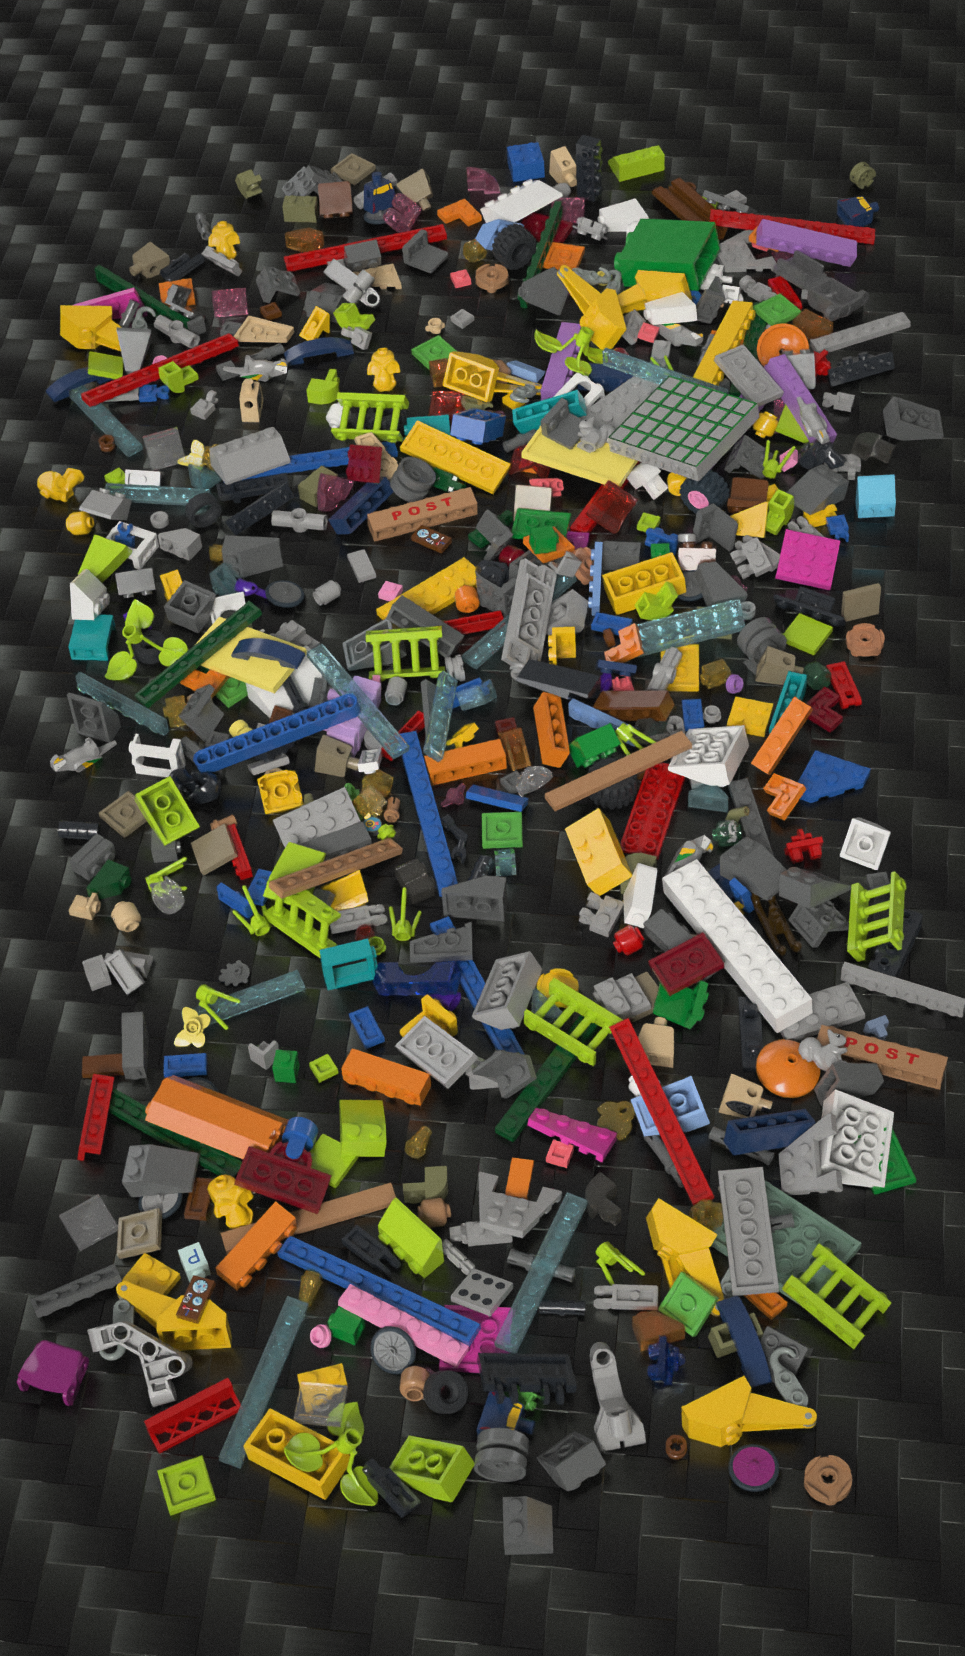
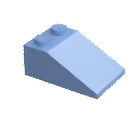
[631,1076,710,1136]

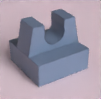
[863,1015,889,1041]

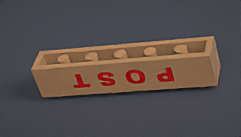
[367,487,477,542]
[817,1025,948,1090]

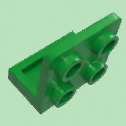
[653,980,709,1029]

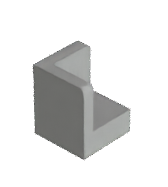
[548,551,582,578]
[82,955,111,991]
[248,1041,279,1070]

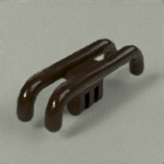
[751,892,802,957]

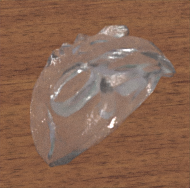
[516,766,553,797]
[150,876,185,914]

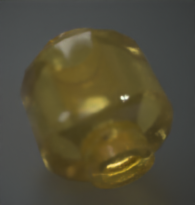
[463,239,487,262]

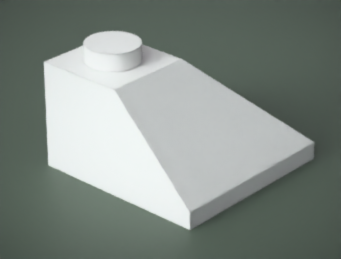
[840,817,891,870]

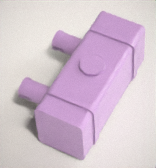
[315,676,381,758]

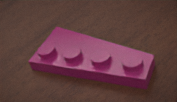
[72,287,147,319]
[528,1108,617,1162]

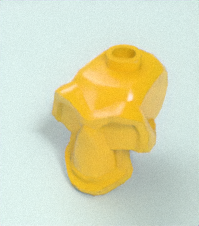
[209,221,240,260]
[367,348,400,392]
[37,468,85,502]
[207,1174,254,1229]

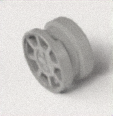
[445,655,465,683]

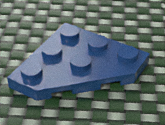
[798,750,871,803]

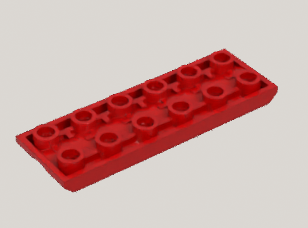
[620,762,686,860]

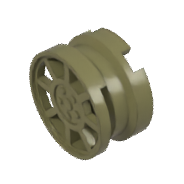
[850,162,876,189]

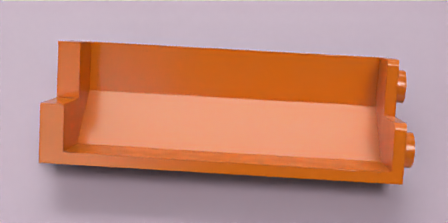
[145,1075,289,1159]

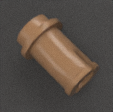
[384,797,400,823]
[210,815,237,830]

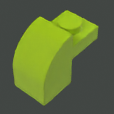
[333,303,375,330]
[158,361,199,393]
[307,369,340,404]
[766,489,794,535]
[635,582,678,621]

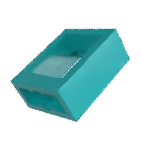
[319,939,378,990]

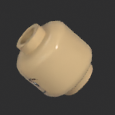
[111,901,141,932]

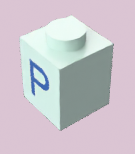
[178,1242,211,1283]

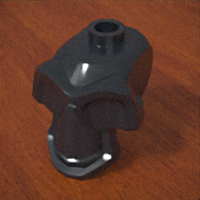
[798,439,847,470]
[475,560,509,588]
[169,768,222,806]

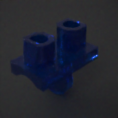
[647,1336,686,1385]

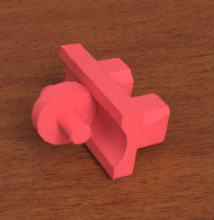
[529,478,564,497]

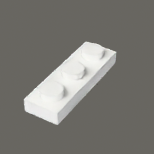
[358,748,383,774]

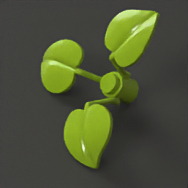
[535,327,610,376]
[105,599,188,680]
[284,1402,378,1506]

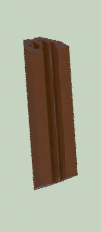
[652,178,728,240]

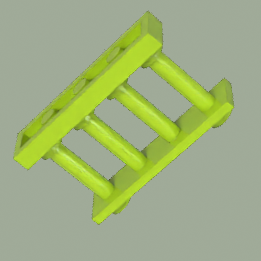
[331,392,409,443]
[366,626,445,681]
[847,871,906,962]
[263,873,341,958]
[524,978,623,1066]
[782,1243,891,1349]

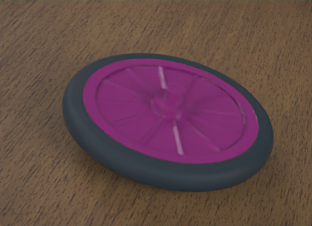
[728,1444,779,1492]

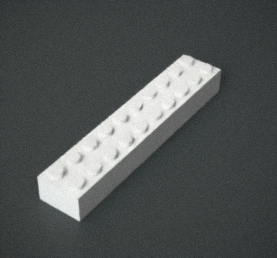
[662,859,813,1033]

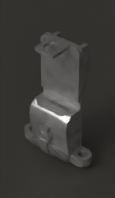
[773,250,870,321]

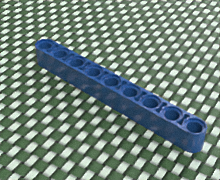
[193,693,361,773]

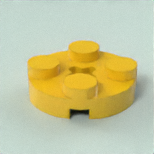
[537,968,579,1008]

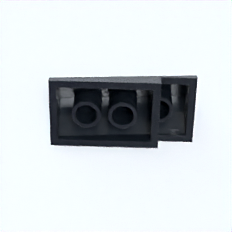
[516,659,601,699]

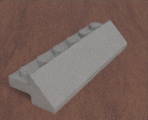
[501,558,557,669]

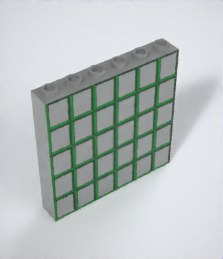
[608,375,759,481]

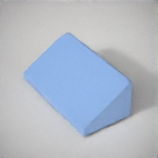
[507,360,545,383]

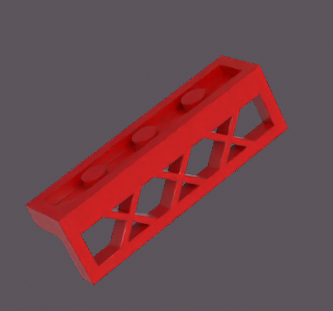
[77,1074,114,1161]
[144,1378,243,1454]

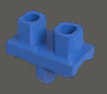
[645,527,679,555]

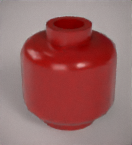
[613,925,645,955]

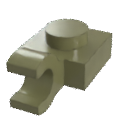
[461,396,493,411]

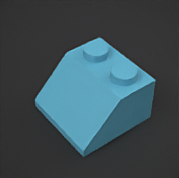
[856,474,896,518]

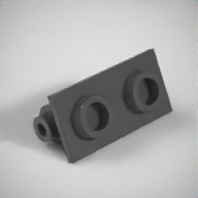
[309,675,333,708]

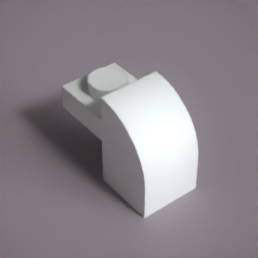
[627,462,668,500]

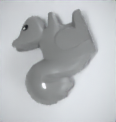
[577,416,615,453]
[798,1029,848,1072]

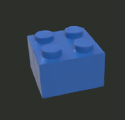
[507,142,545,182]

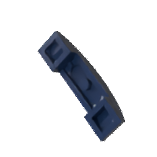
[284,337,354,366]
[46,367,112,402]
[231,638,305,669]
[716,1295,772,1389]

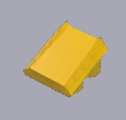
[257,770,303,814]
[321,870,368,911]

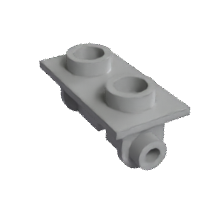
[572,217,608,241]

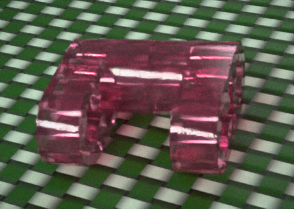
[383,193,421,233]

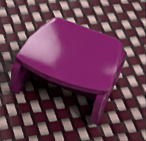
[17,1340,89,1406]

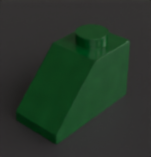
[86,859,131,900]

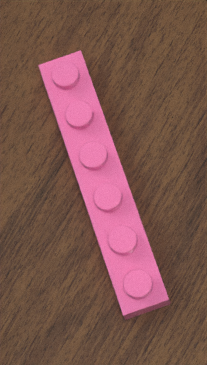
[338,1284,469,1368]

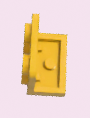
[548,627,576,665]
[400,994,458,1037]

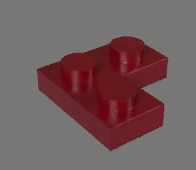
[806,687,843,733]

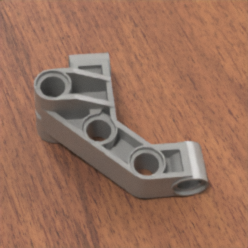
[324,259,380,308]
[87,1321,193,1407]
[589,1342,646,1452]

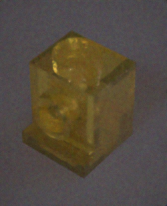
[700,659,731,689]

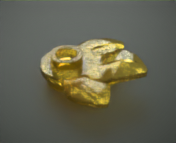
[597,1101,635,1141]

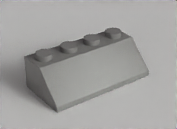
[209,427,290,485]
[472,951,542,1030]

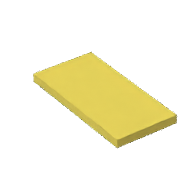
[522,426,638,489]
[195,617,308,694]

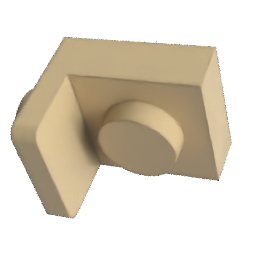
[69,893,101,920]

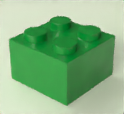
[569,723,621,768]

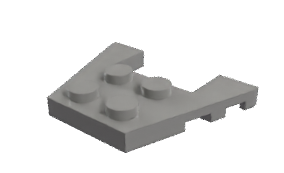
[716,230,777,272]
[779,1112,843,1195]
[478,1172,562,1238]

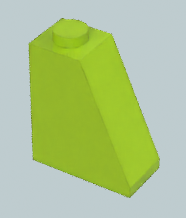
[78,535,132,583]

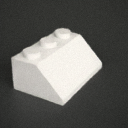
[70,569,110,620]

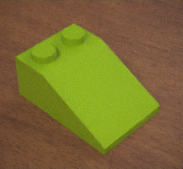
[135,776,200,846]
[263,842,326,909]
[339,1100,386,1157]
[389,1435,474,1502]

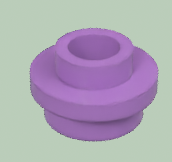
[726,674,743,693]

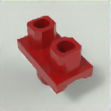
[814,349,831,377]
[784,828,823,864]

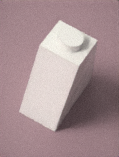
[598,199,649,232]
[644,292,697,325]
[623,863,657,928]

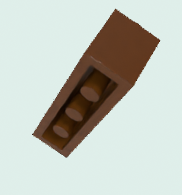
[593,690,675,721]

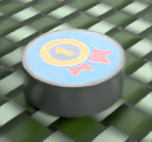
[363,817,382,836]

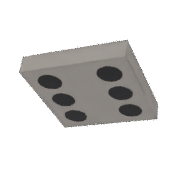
[451,1269,513,1317]

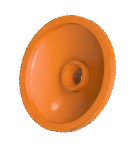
[757,323,809,367]
[756,1039,820,1098]

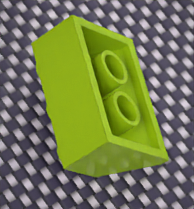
[608,145,665,182]
[378,1198,444,1278]

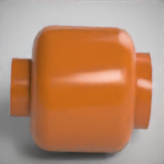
[454,585,480,613]

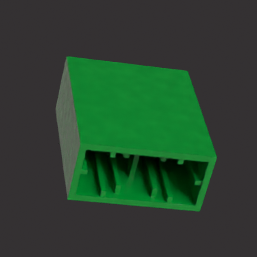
[614,219,721,291]

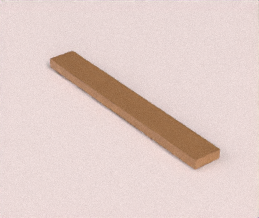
[545,731,692,811]
[268,838,403,899]
[221,1183,396,1255]

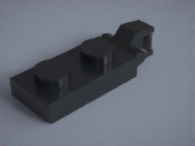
[362,1458,421,1518]

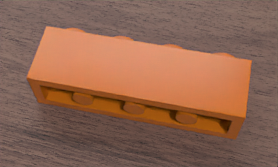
[533,692,570,768]
[751,697,813,775]
[424,739,507,786]
[341,1048,431,1106]
[216,1201,297,1291]

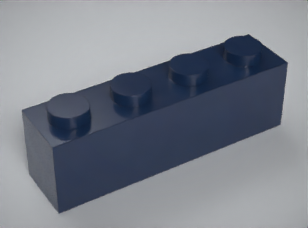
[578,363,647,391]
[329,477,394,534]
[723,1109,816,1155]

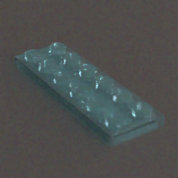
[636,599,745,658]

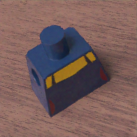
[364,172,398,214]
[837,196,879,227]
[477,1392,536,1436]

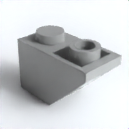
[158,528,202,561]

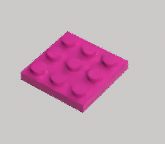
[775,529,840,590]
[439,1305,513,1373]

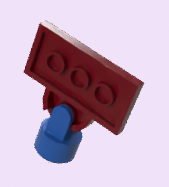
[234,1117,332,1214]

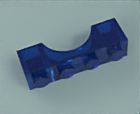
[373,962,462,996]

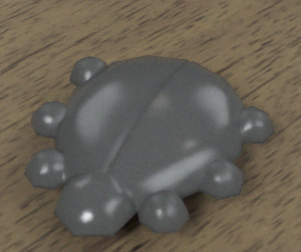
[219,960,250,987]

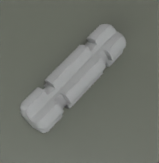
[442,1239,475,1275]

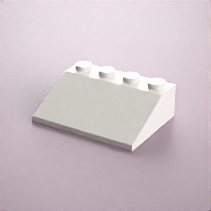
[480,179,563,223]
[246,645,343,718]
[668,725,749,787]
[819,1089,894,1188]

